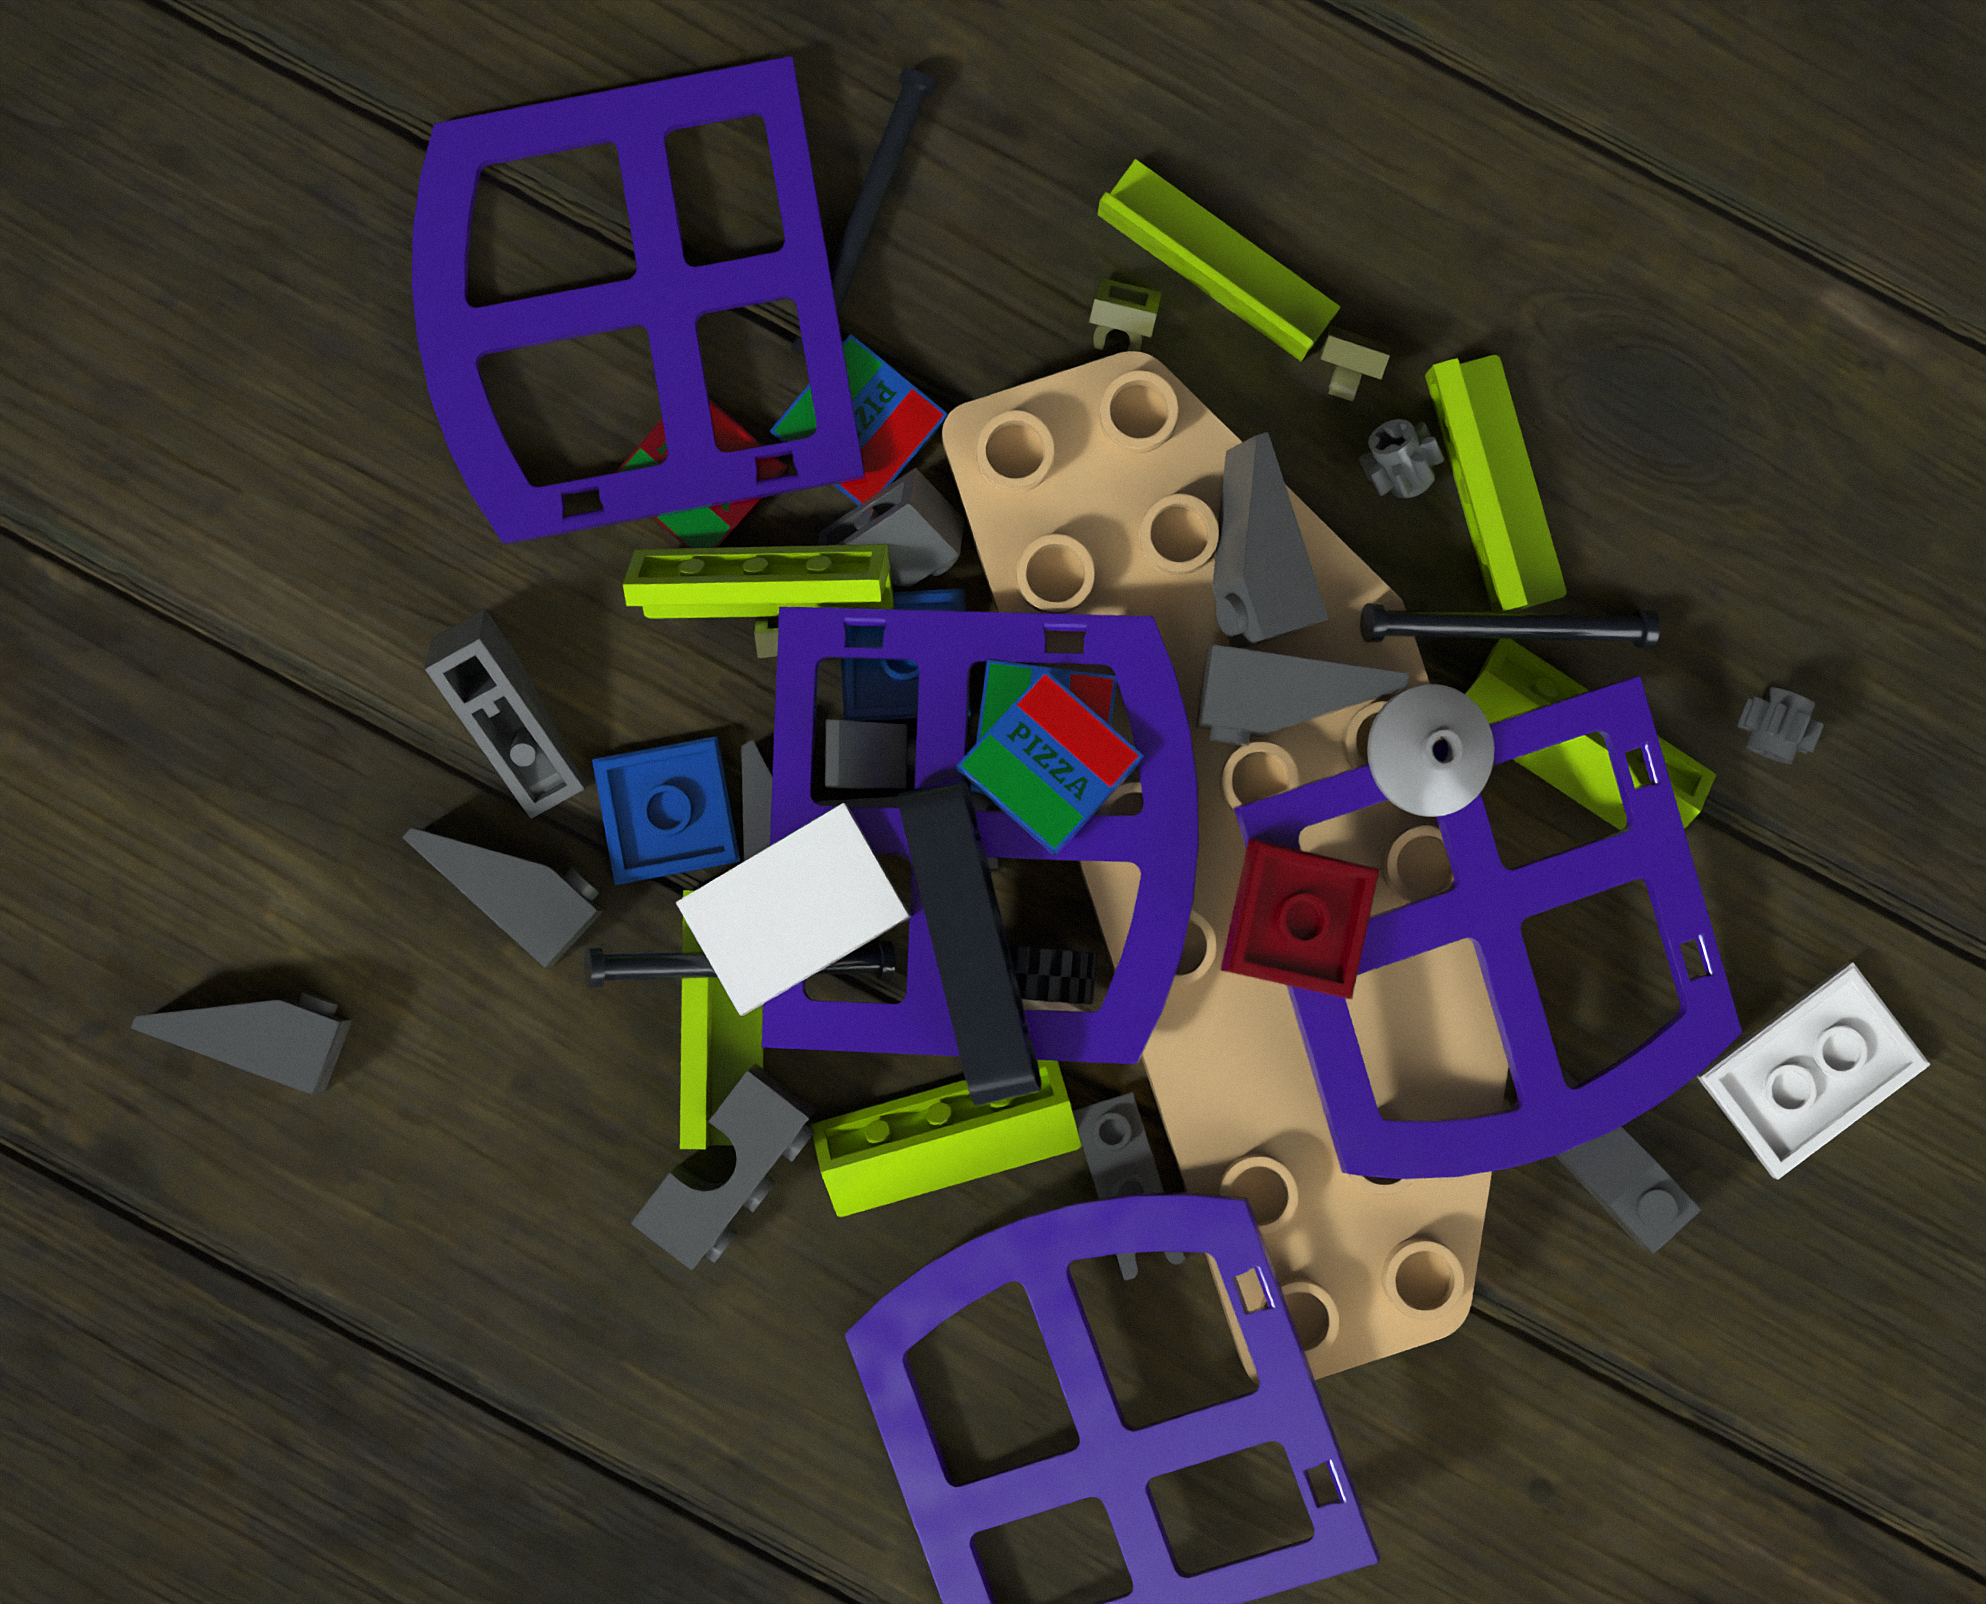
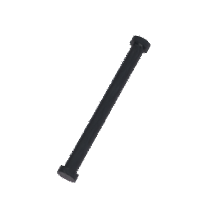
[791,68,938,357]
[1360,603,1660,648]
[584,941,896,988]

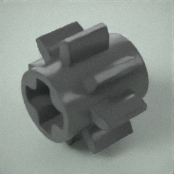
[1359,419,1444,498]
[1737,687,1824,764]

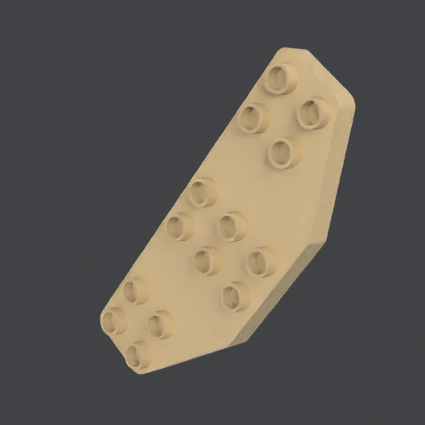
[942,351,1509,1386]

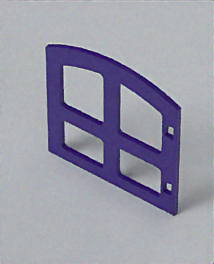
[412,56,866,544]
[762,607,1199,1064]
[1234,676,1742,1179]
[845,1192,1381,1604]

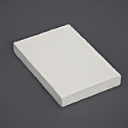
[676,803,912,1016]
[1696,962,1930,1180]

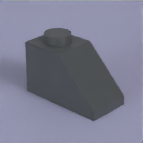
[817,468,965,587]
[825,720,917,791]

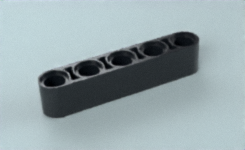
[898,776,1042,1107]

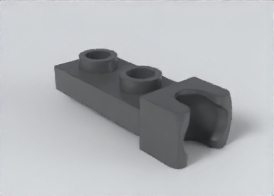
[1072,1092,1185,1280]

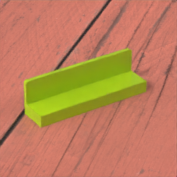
[1098,159,1340,362]
[1425,355,1567,613]
[623,544,895,619]
[1465,638,1716,831]
[680,890,764,1149]
[810,1060,1082,1217]

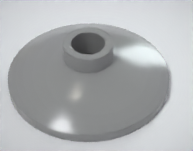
[1368,684,1494,816]

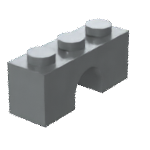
[631,1063,816,1271]

